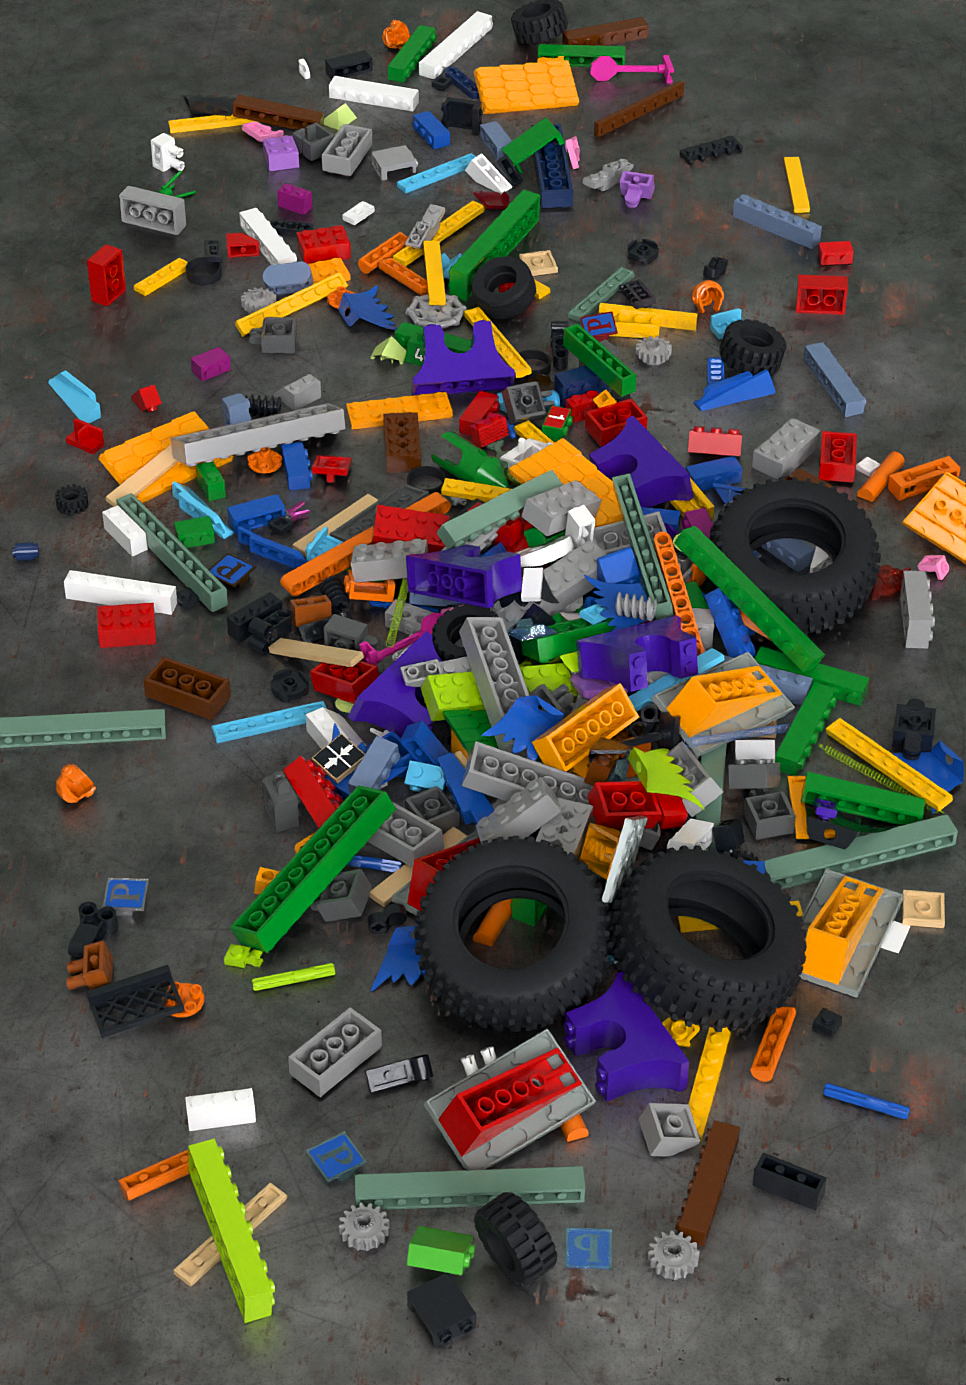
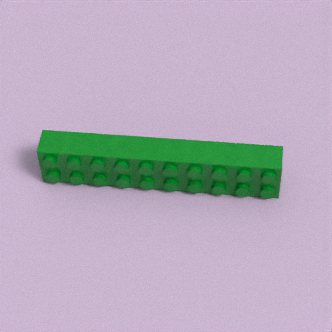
[448,189,540,301]
[229,785,396,953]

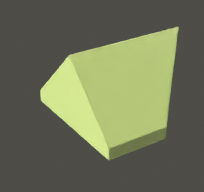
[324,103,357,131]
[371,336,406,364]

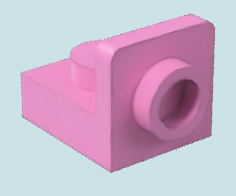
[917,555,949,580]

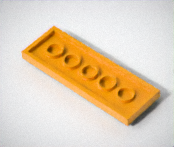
[346,392,453,430]

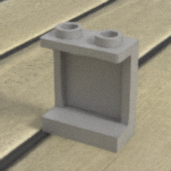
[371,145,418,181]

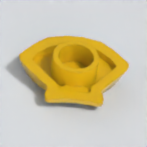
[662,1017,700,1047]

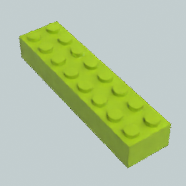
[420,663,578,721]
[188,1138,275,1324]

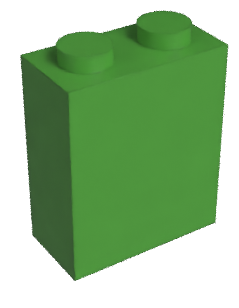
[407,1226,476,1275]

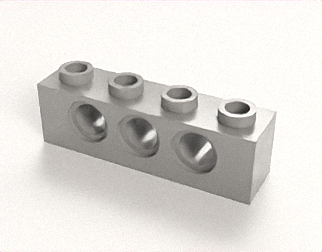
[385,599,434,635]

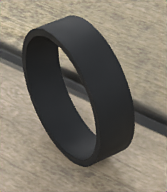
[186,257,222,285]
[519,350,551,379]
[407,466,446,495]

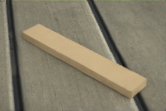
[106,445,179,507]
[293,494,378,557]
[268,638,364,667]
[369,827,467,907]
[174,1183,287,1287]

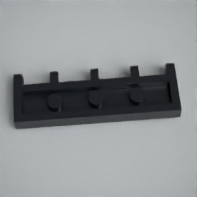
[680,136,743,165]
[619,280,656,309]

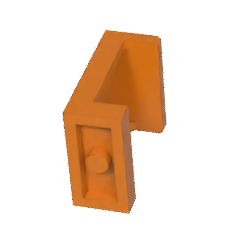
[344,570,395,602]

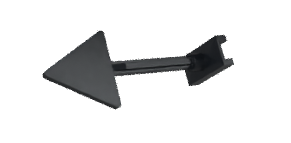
[589,712,681,754]

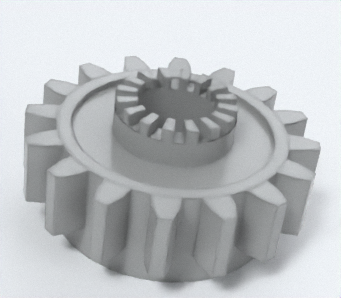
[241,287,277,314]
[635,336,672,365]
[339,1203,390,1251]
[648,1231,699,1280]

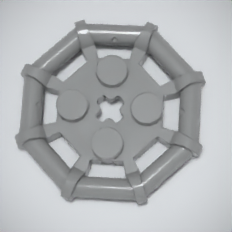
[405,294,467,328]

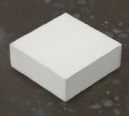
[856,457,880,477]

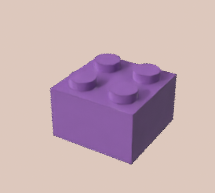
[263,136,299,171]

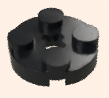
[627,239,659,265]
[270,669,309,703]

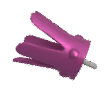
[285,501,310,522]

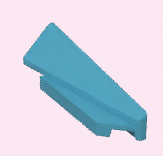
[48,370,101,423]
[172,481,234,539]

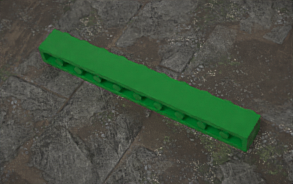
[674,526,825,673]

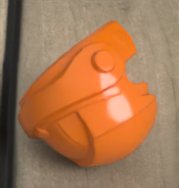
[382,19,410,50]
[691,280,724,313]
[55,763,96,803]

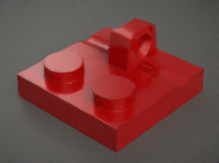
[312,455,352,482]

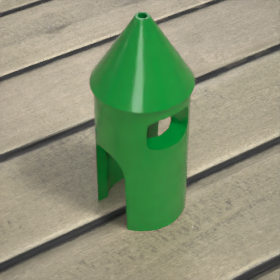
[431,431,509,488]

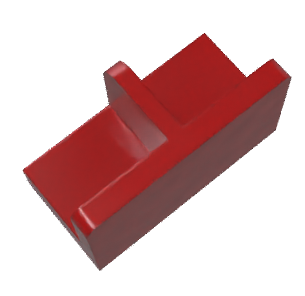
[66,418,104,455]

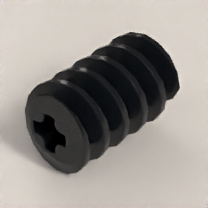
[245,394,281,417]
[320,576,351,615]

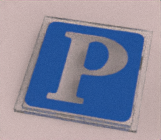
[102,878,149,916]

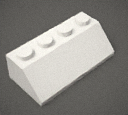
[306,707,366,749]

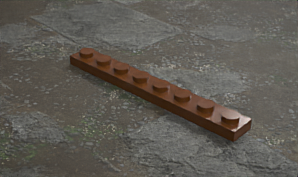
[594,81,684,137]

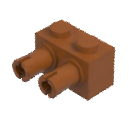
[289,595,332,628]
[66,941,113,990]

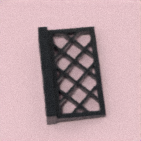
[86,965,185,1038]

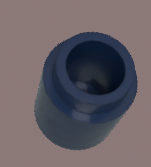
[12,542,39,561]

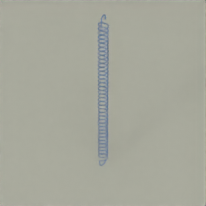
[684,723,792,747]

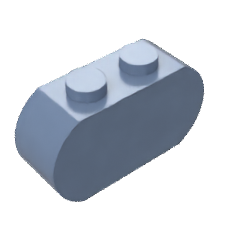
[263,261,313,296]

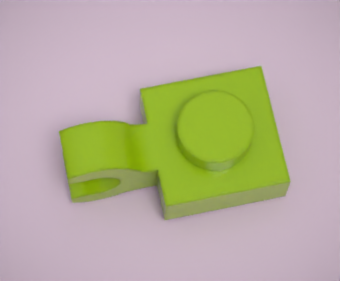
[224,944,263,968]

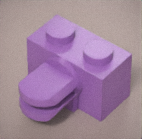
[619,171,655,208]

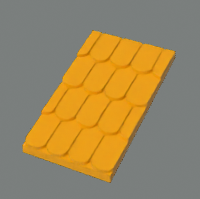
[474,60,579,114]
[98,411,234,503]
[509,438,623,528]
[901,472,966,564]

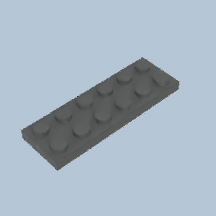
[330,484,429,542]

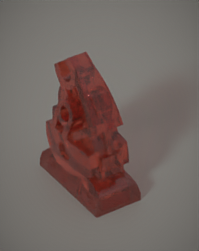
[871,565,911,600]

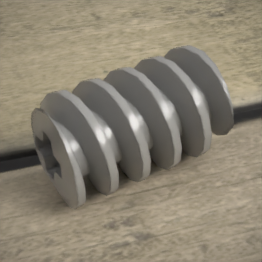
[615,592,657,621]

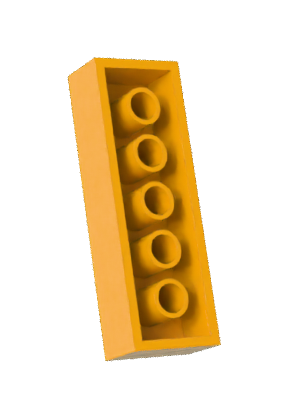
[532,683,639,772]

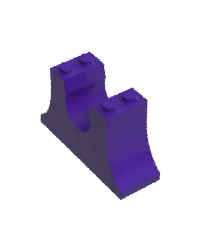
[411,320,515,396]
[589,416,694,508]
[406,544,522,608]
[577,615,698,692]
[348,631,442,738]
[563,971,689,1102]

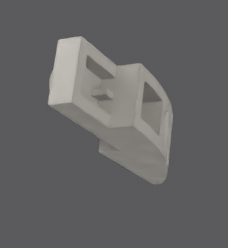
[582,159,633,191]
[405,204,445,249]
[400,656,472,687]

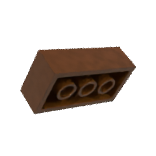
[383,412,421,473]
[144,656,231,720]

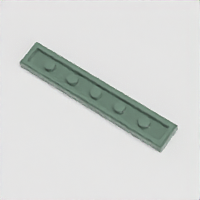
[568,267,635,323]

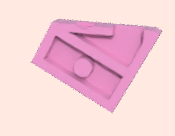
[242,121,284,142]
[565,136,580,169]

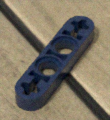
[445,66,480,99]

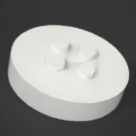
[516,535,575,567]

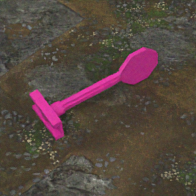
[590,55,674,83]
[360,613,444,666]

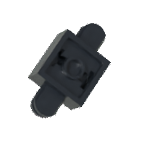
[892,699,936,760]

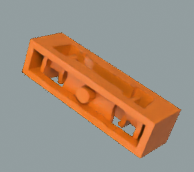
[888,456,961,501]

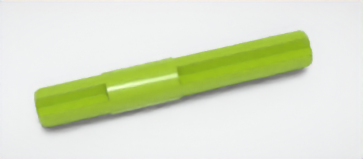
[252,963,335,991]

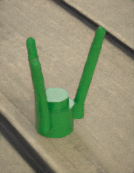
[157,171,196,198]

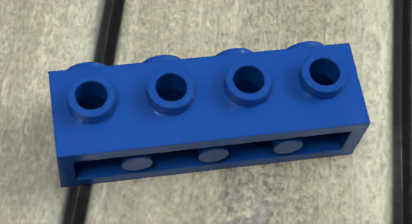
[704,588,757,658]

